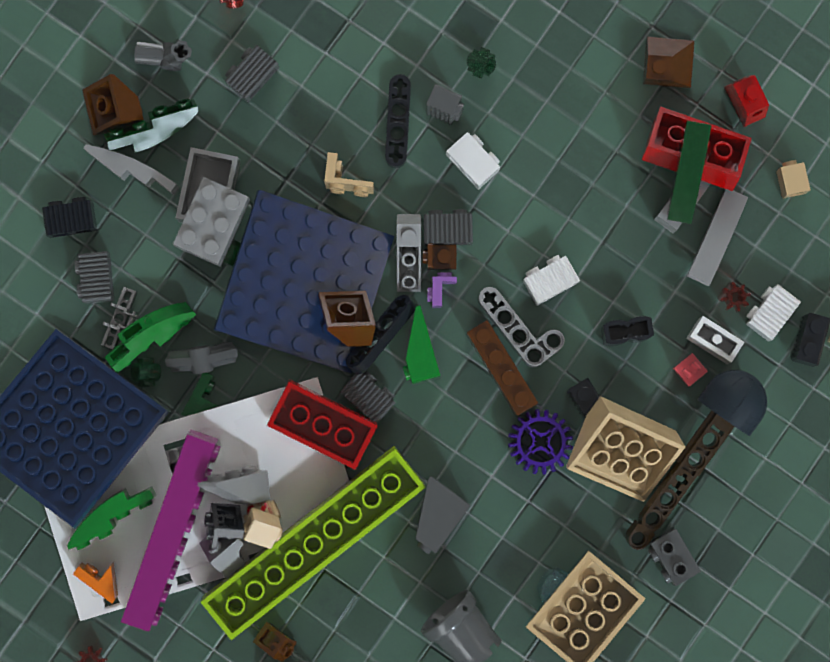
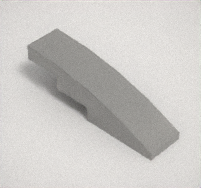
[83,144,179,195]
[687,189,748,286]

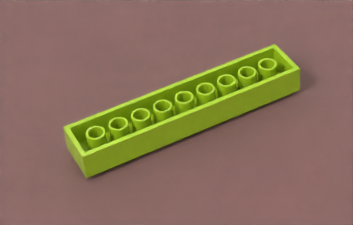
[201,446,426,640]

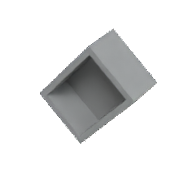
[175,147,241,223]
[173,177,251,267]

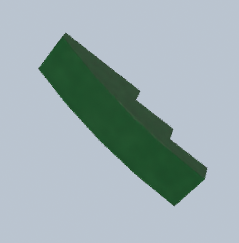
[667,121,712,224]

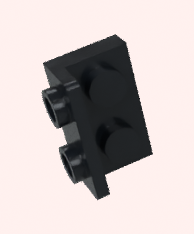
[204,503,244,549]

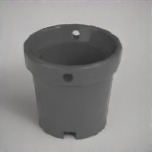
[421,590,502,662]

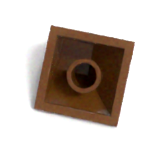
[643,36,695,88]
[82,74,144,135]
[318,291,376,347]

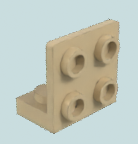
[324,152,374,197]

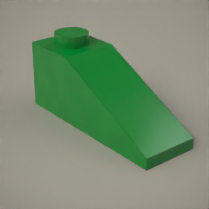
[403,305,440,385]

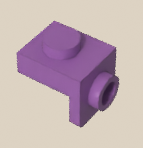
[427,272,457,308]

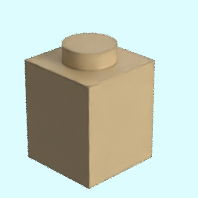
[776,160,811,199]
[243,508,283,549]

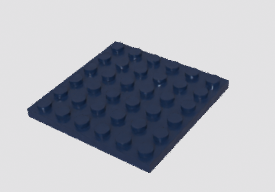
[213,190,394,374]
[0,329,168,529]

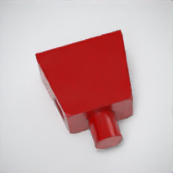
[724,75,769,127]

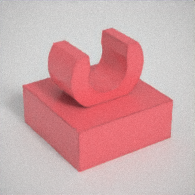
[673,353,708,387]

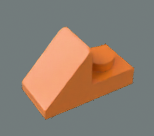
[73,562,118,603]

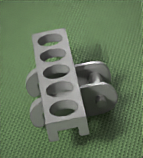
[101,287,139,349]

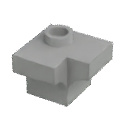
[199,537,246,579]

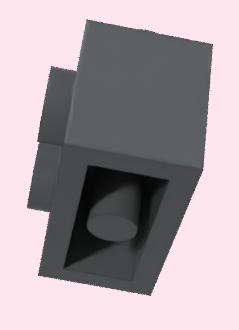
[648,528,701,586]

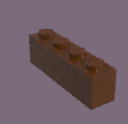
[466,320,538,417]

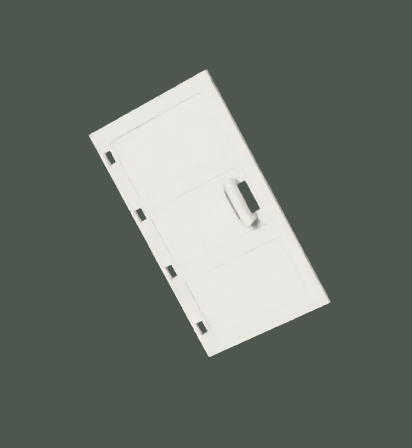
[44,377,349,621]

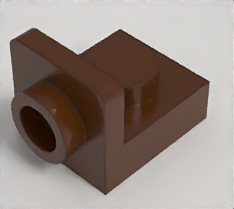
[423,243,457,270]
[253,621,297,662]

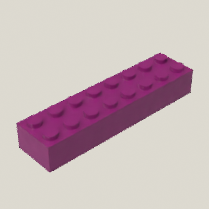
[121,429,221,632]

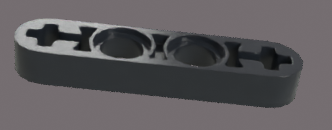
[385,74,411,168]
[346,295,416,375]

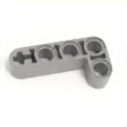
[478,287,565,367]

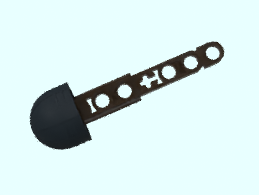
[625,370,767,550]

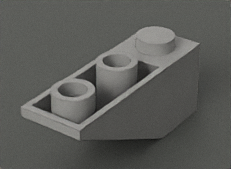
[397,214,421,292]
[198,466,271,504]

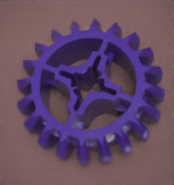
[508,409,573,475]

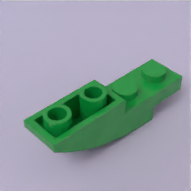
[105,302,196,373]
[67,487,156,551]

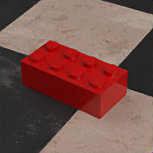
[641,106,752,191]
[267,379,378,470]

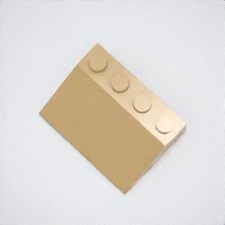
[566,396,686,502]
[525,551,646,662]

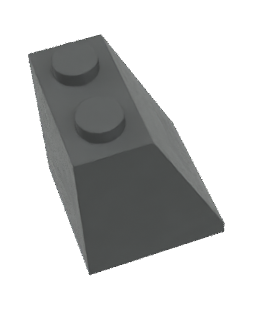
[416,476,471,554]

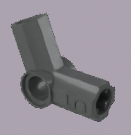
[134,40,192,71]
[165,342,238,374]

